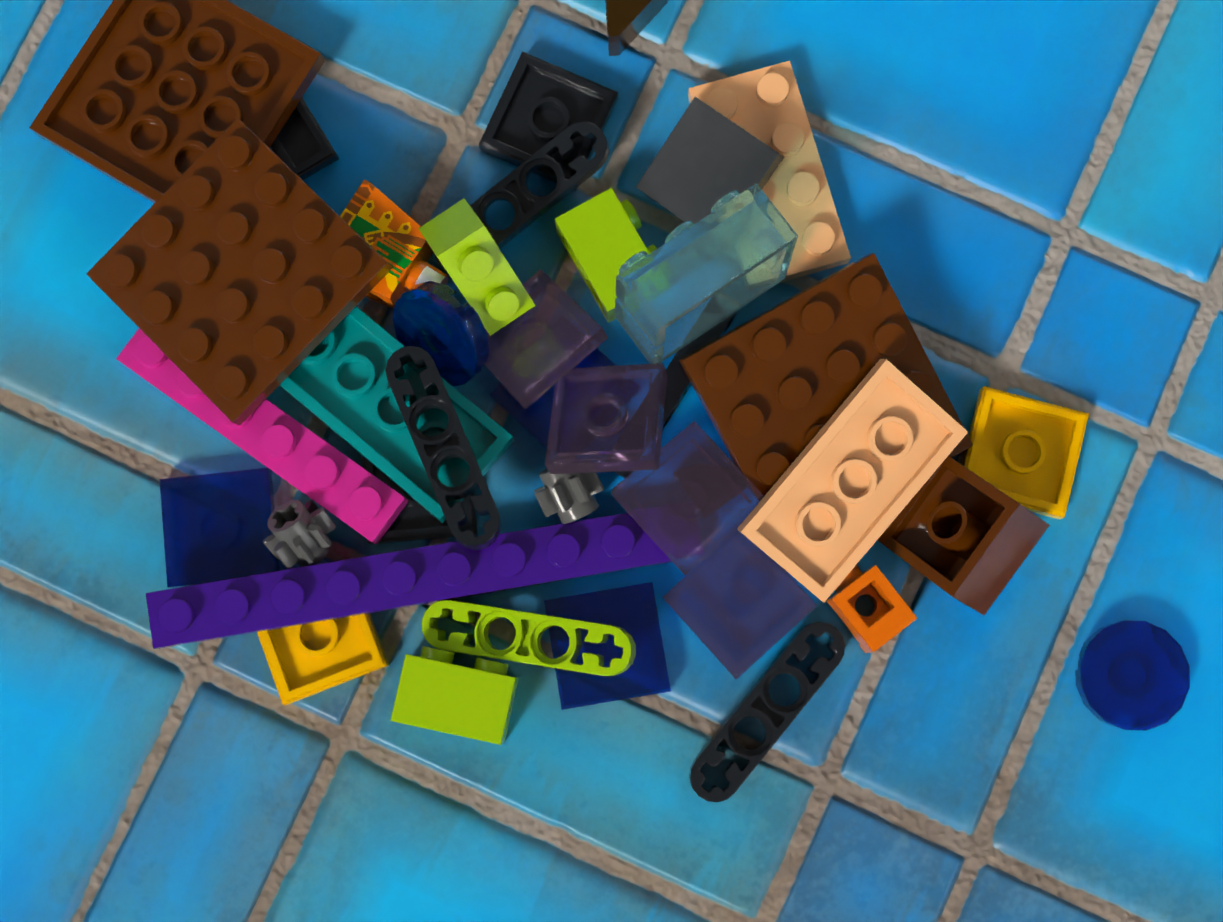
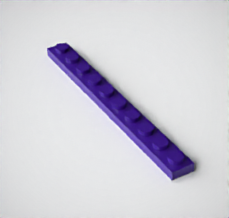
[146,502,703,649]

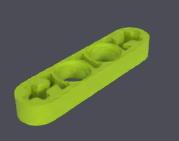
[422,600,636,676]

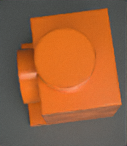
[826,565,917,653]

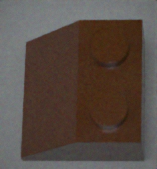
[878,456,1050,615]

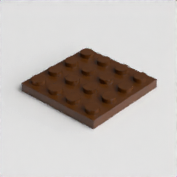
[29,0,325,203]
[87,118,393,425]
[679,253,973,504]

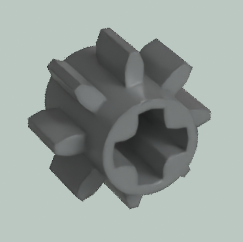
[534,456,604,524]
[263,500,336,569]

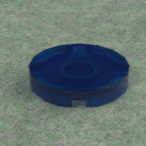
[393,281,489,387]
[1075,620,1190,731]

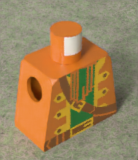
[340,179,449,309]

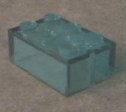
[615,183,798,368]

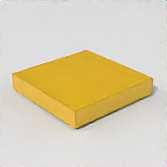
[961,386,1089,520]
[257,613,389,706]

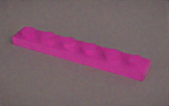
[116,328,409,545]

